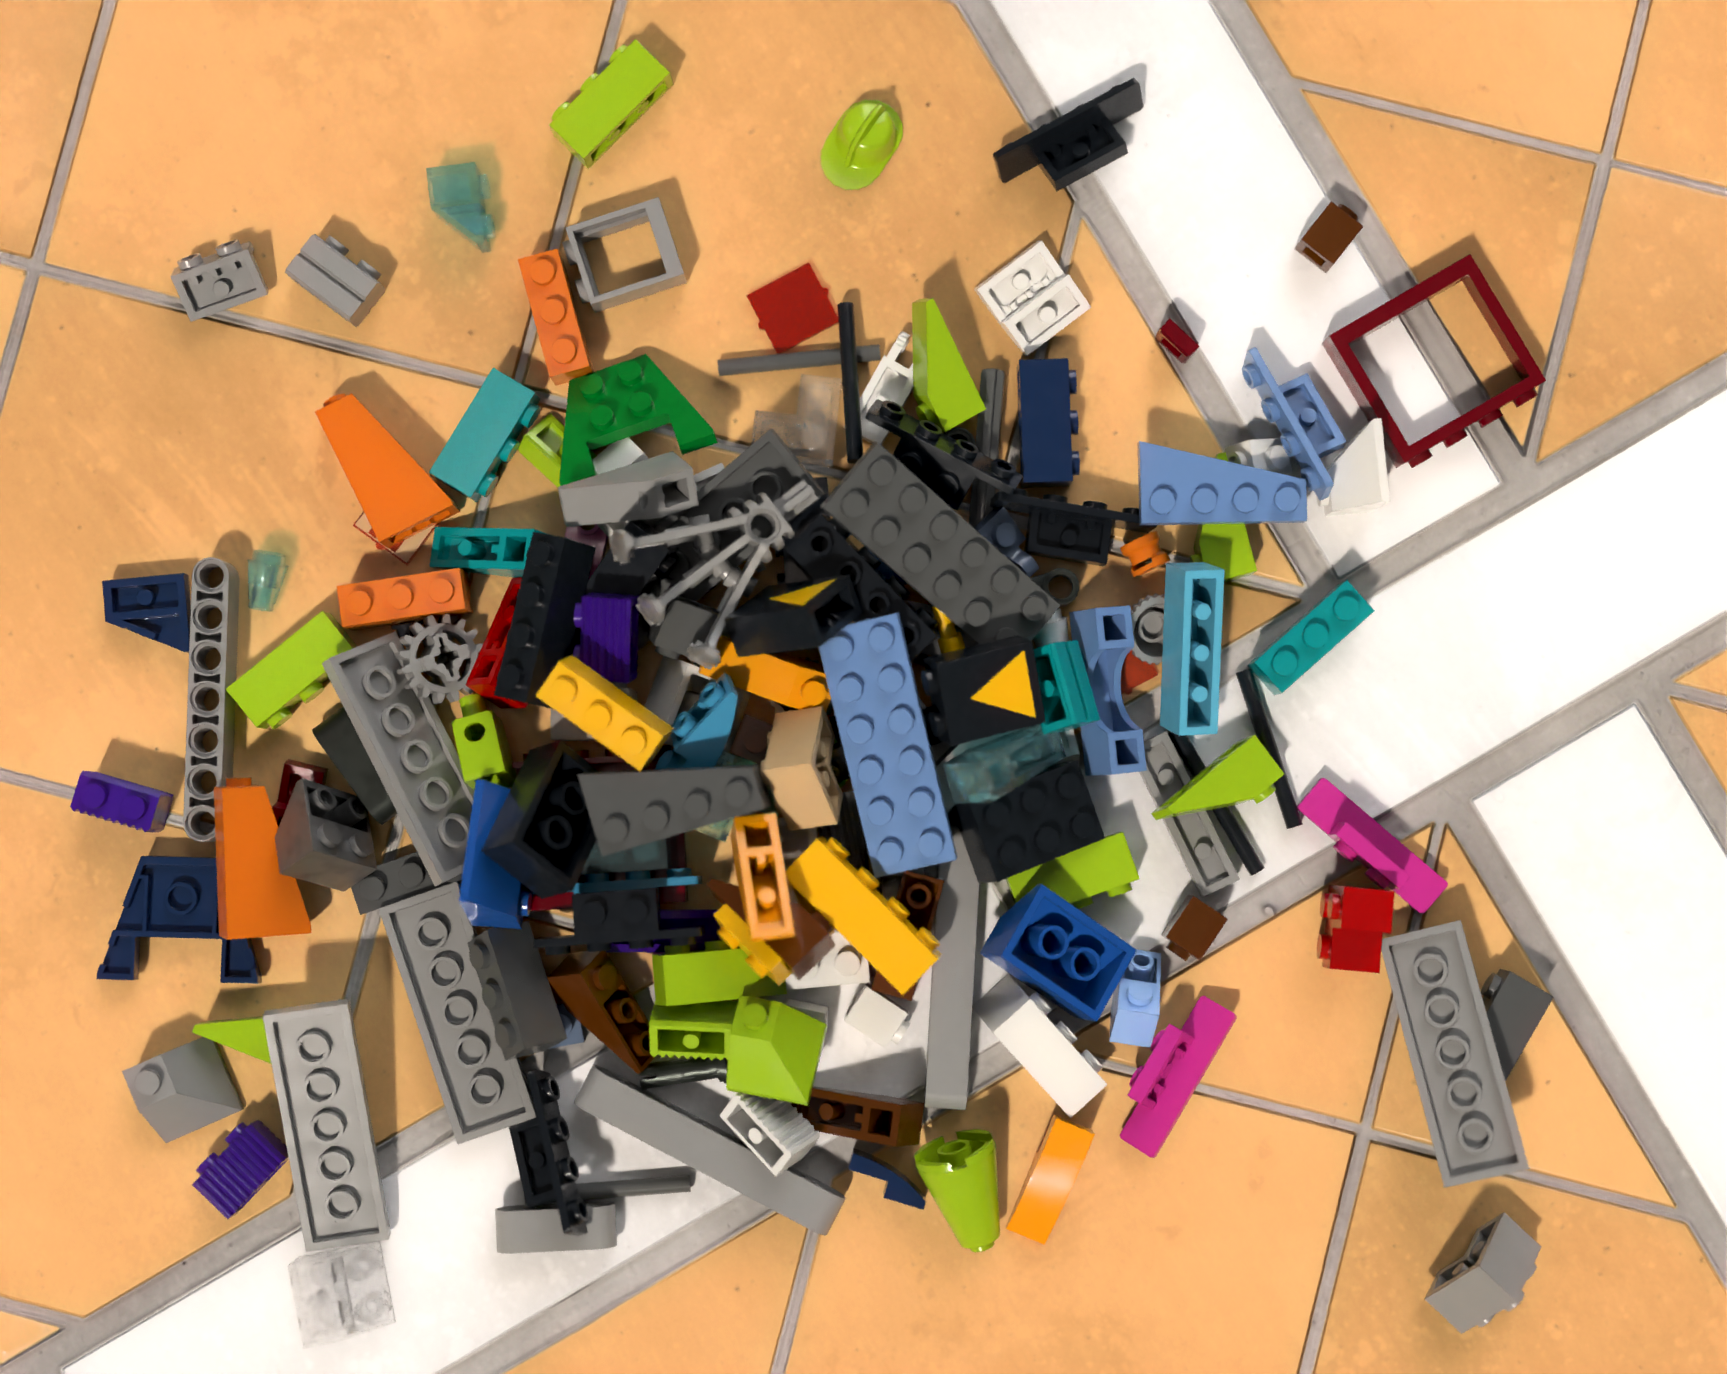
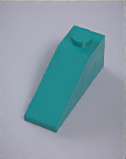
[429,527,549,578]

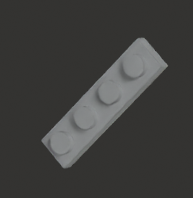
[1139,731,1240,897]

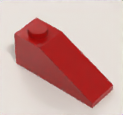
[465,577,528,709]

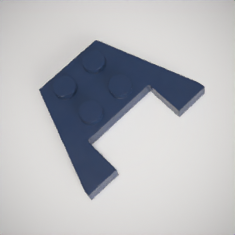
[96,856,262,984]

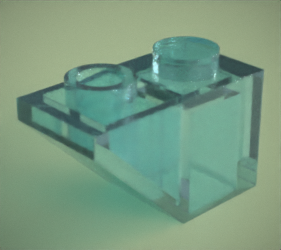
[426,162,496,253]

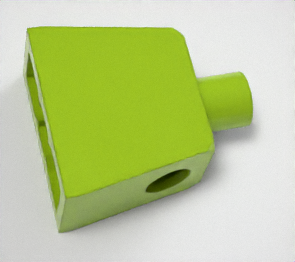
[452,694,517,790]

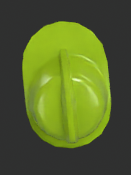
[821,100,903,190]

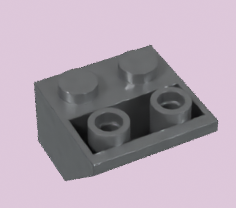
[275,778,377,892]

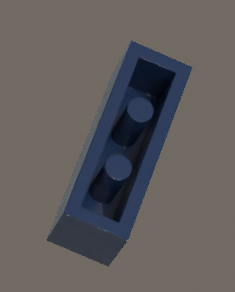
[1017,358,1080,488]

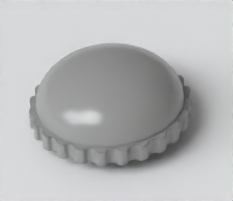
[1131,593,1165,665]

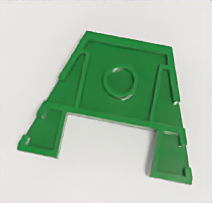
[559,354,718,486]

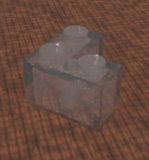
[751,374,842,467]

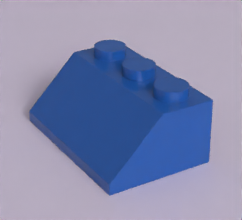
[459,779,532,929]
[980,884,1137,1022]

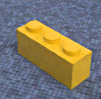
[536,655,674,771]

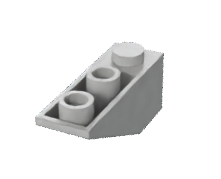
[558,451,699,527]

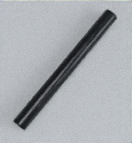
[837,302,863,464]
[1236,668,1303,829]
[1168,732,1265,876]

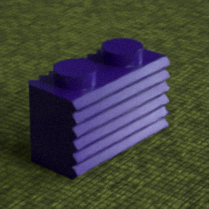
[573,593,639,683]
[70,771,173,832]
[192,1120,289,1219]

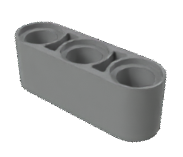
[495,1201,617,1253]

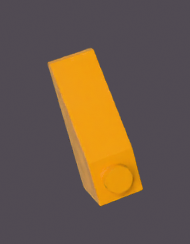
[698,635,831,713]
[730,813,795,942]

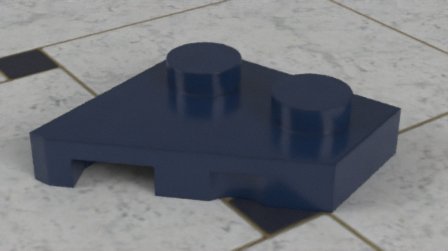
[102,573,191,653]

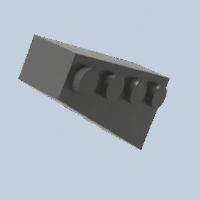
[578,764,772,857]

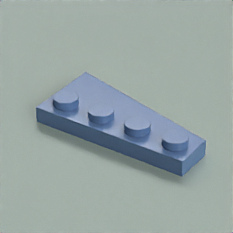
[1137,441,1307,525]

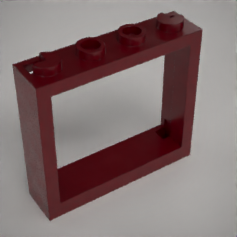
[1322,254,1546,468]

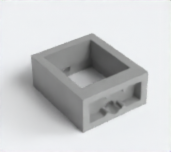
[562,197,687,313]

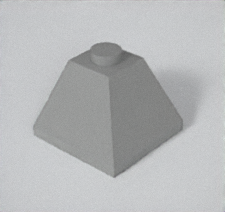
[122,1037,244,1143]

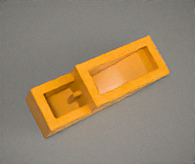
[1006,1115,1095,1245]

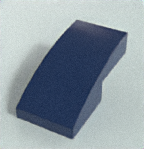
[848,1148,926,1210]

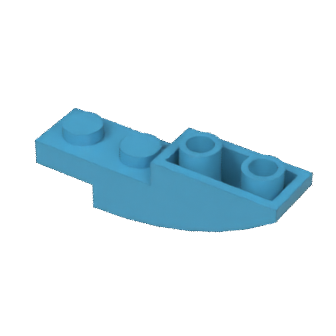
[655,672,738,769]

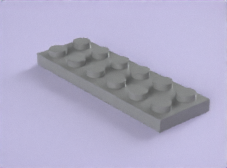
[322,631,474,887]
[379,881,537,1144]
[1381,920,1529,1188]
[263,998,391,1252]

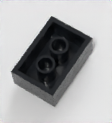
[481,740,598,899]
[952,760,1105,883]

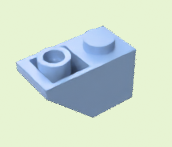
[1109,949,1161,1048]

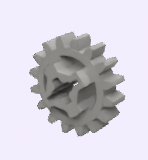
[395,614,483,704]

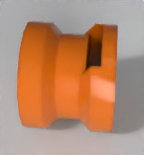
[1120,531,1170,578]

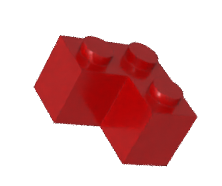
[1317,885,1395,973]

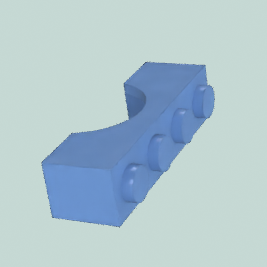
[1069,605,1147,776]

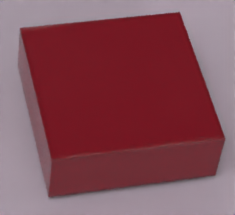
[1155,318,1199,364]

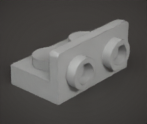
[171,239,269,322]

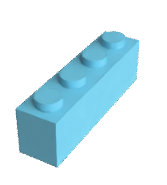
[1160,562,1224,736]

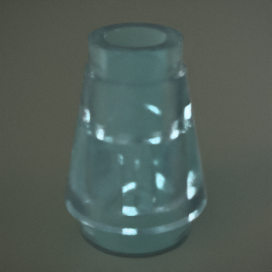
[247,550,289,611]

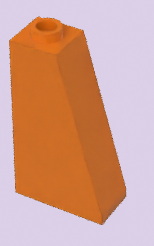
[315,393,461,548]
[214,777,311,940]

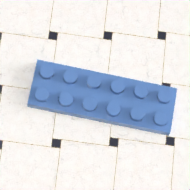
[819,612,958,878]

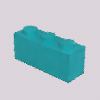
[429,368,541,503]
[1247,580,1375,696]

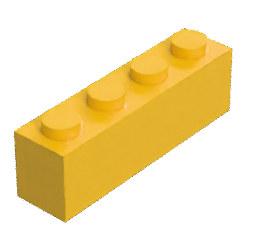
[785,836,942,995]

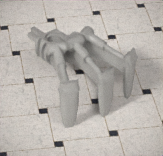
[609,479,818,670]

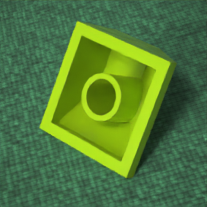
[726,995,828,1106]

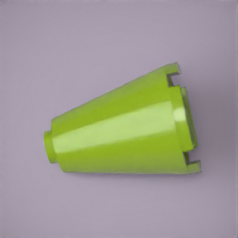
[914,1129,1000,1252]

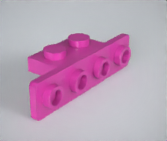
[1297,778,1448,914]
[1120,996,1237,1158]

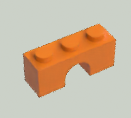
[518,249,594,386]
[337,568,473,631]

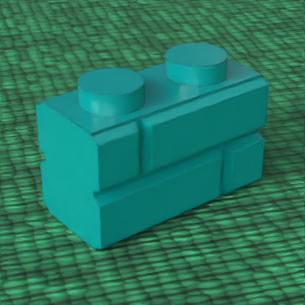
[1033,640,1100,735]

